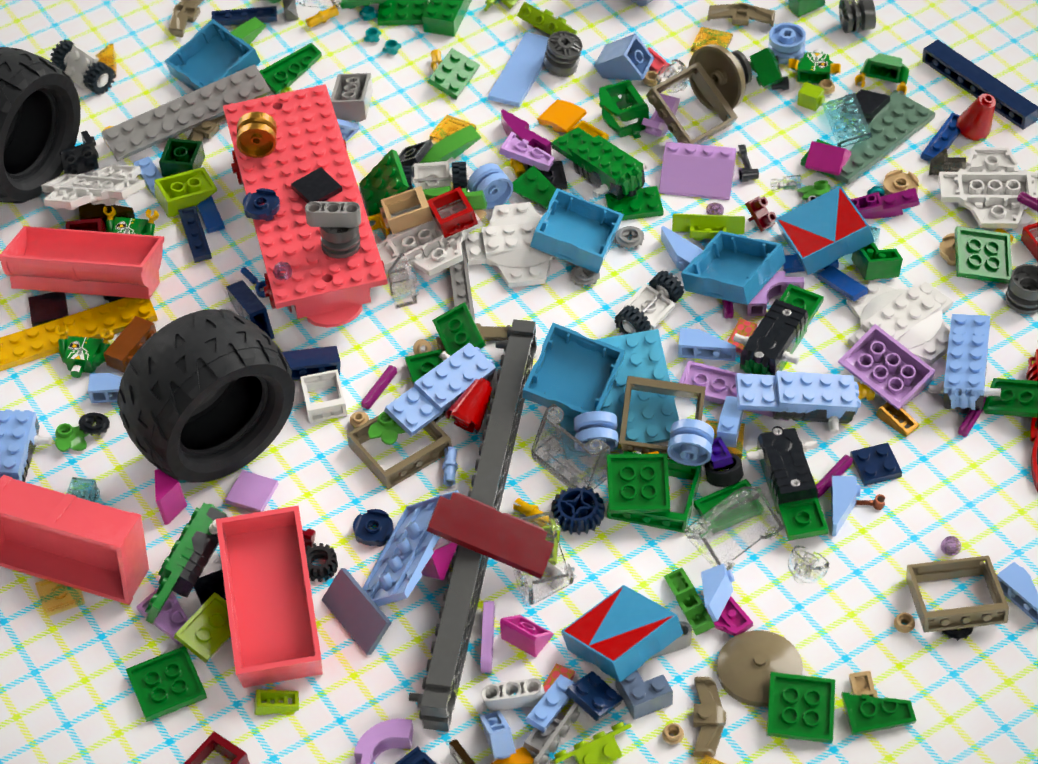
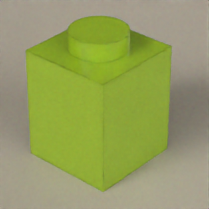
[797,82,825,111]

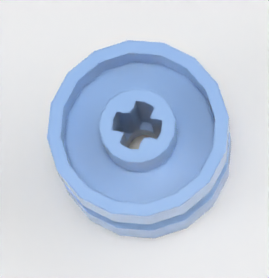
[768,23,806,65]
[467,163,513,209]
[574,411,619,453]
[667,418,714,466]

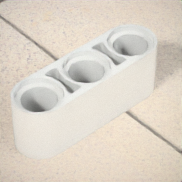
[481,678,545,711]

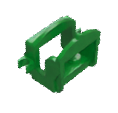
[599,80,649,139]

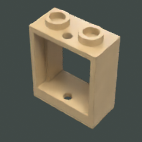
[380,186,433,234]

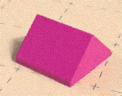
[805,141,851,176]
[154,469,187,525]
[421,538,458,581]
[500,614,554,658]

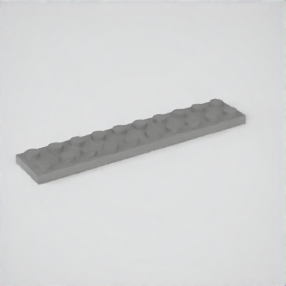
[101,64,271,162]

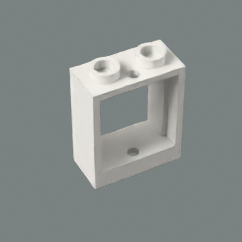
[300,369,347,423]

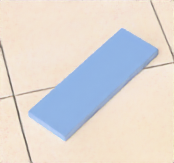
[488,32,549,107]

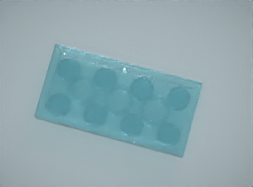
[822,93,872,148]

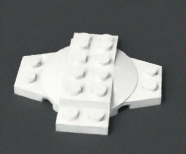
[939,147,1038,229]
[41,164,146,210]
[464,202,557,288]
[376,203,482,276]
[846,280,954,365]

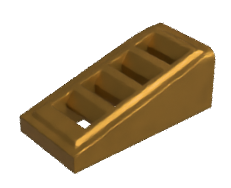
[875,402,920,437]

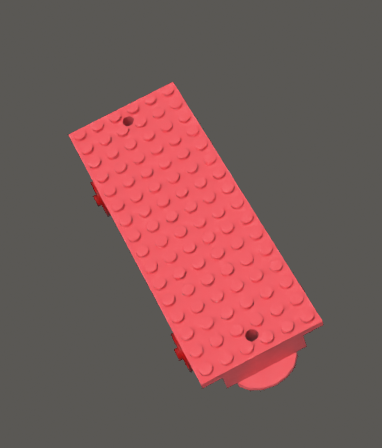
[223,84,388,328]

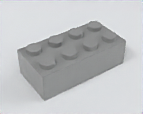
[331,72,373,122]

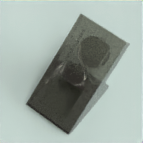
[929,148,967,175]

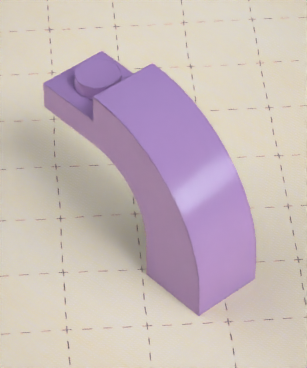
[642,93,680,137]
[747,271,804,316]
[354,719,414,764]

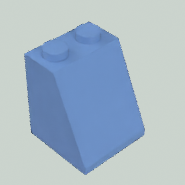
[594,33,654,81]

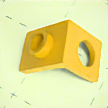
[368,213,391,238]

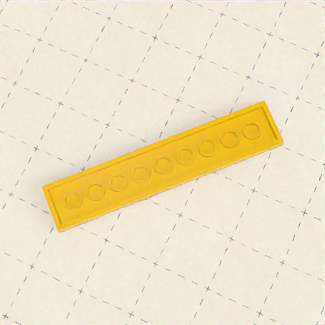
[0,297,158,371]

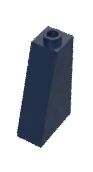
[226,280,275,339]

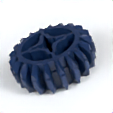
[551,485,605,536]

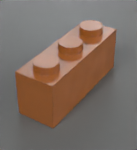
[103,316,156,373]

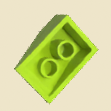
[154,167,217,218]

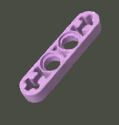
[480,601,495,673]

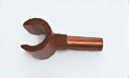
[856,494,885,510]

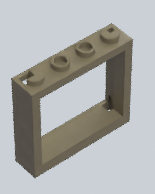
[646,61,738,145]
[617,376,706,458]
[347,411,452,489]
[906,555,1009,633]

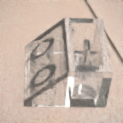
[388,253,419,309]

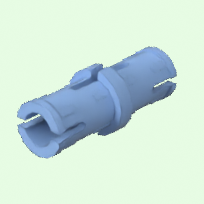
[442,447,458,486]

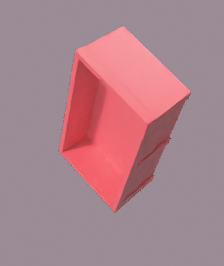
[0,475,149,605]
[216,505,323,688]

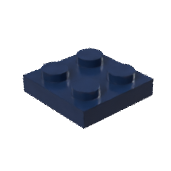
[850,442,902,486]
[565,670,624,722]

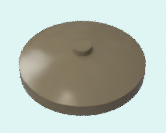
[688,44,746,112]
[717,630,803,707]

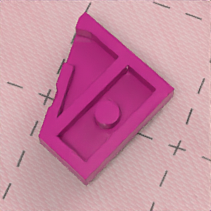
[705,596,754,636]

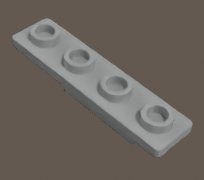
[523,702,580,764]

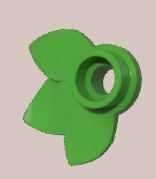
[797,180,831,200]
[368,412,406,445]
[55,423,90,452]

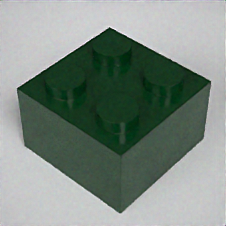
[159,138,205,177]

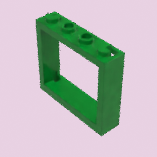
[607,451,702,533]

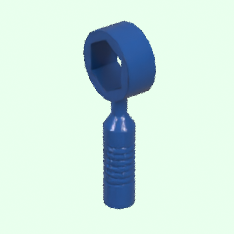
[240,267,266,298]

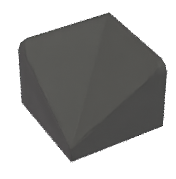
[282,0,299,22]

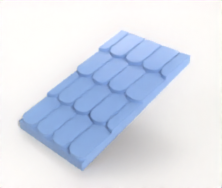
[363,490,459,607]

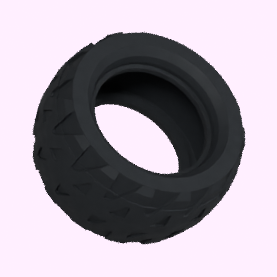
[0,46,81,204]
[117,309,295,483]

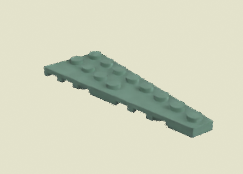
[834,90,936,185]

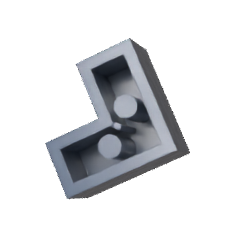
[615,670,673,720]

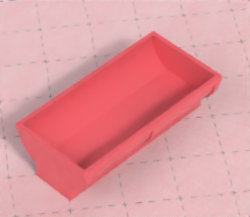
[0,226,164,299]

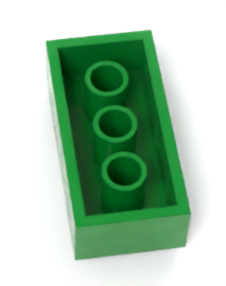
[422,0,472,37]

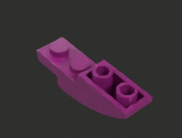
[501,109,552,155]
[850,188,920,219]

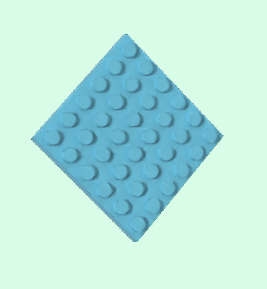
[557,329,679,459]

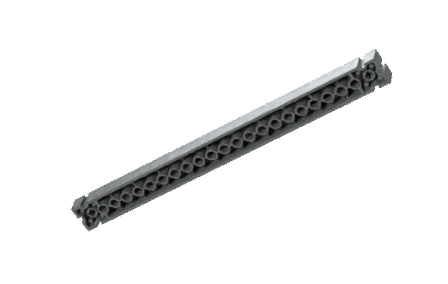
[409,319,537,732]

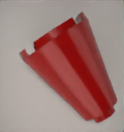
[956,94,996,141]
[445,378,492,434]

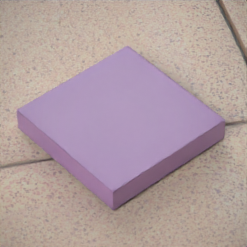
[225,470,279,513]

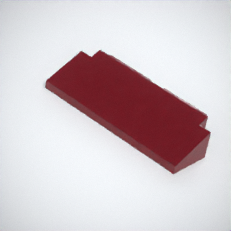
[426,492,554,579]

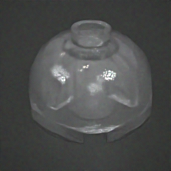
[656,59,689,94]
[787,546,830,585]

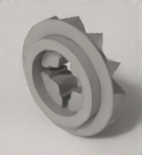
[615,226,644,249]
[570,265,600,287]

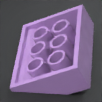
[659,142,736,200]
[838,324,935,410]

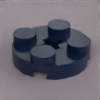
[243,188,280,221]
[353,509,394,547]

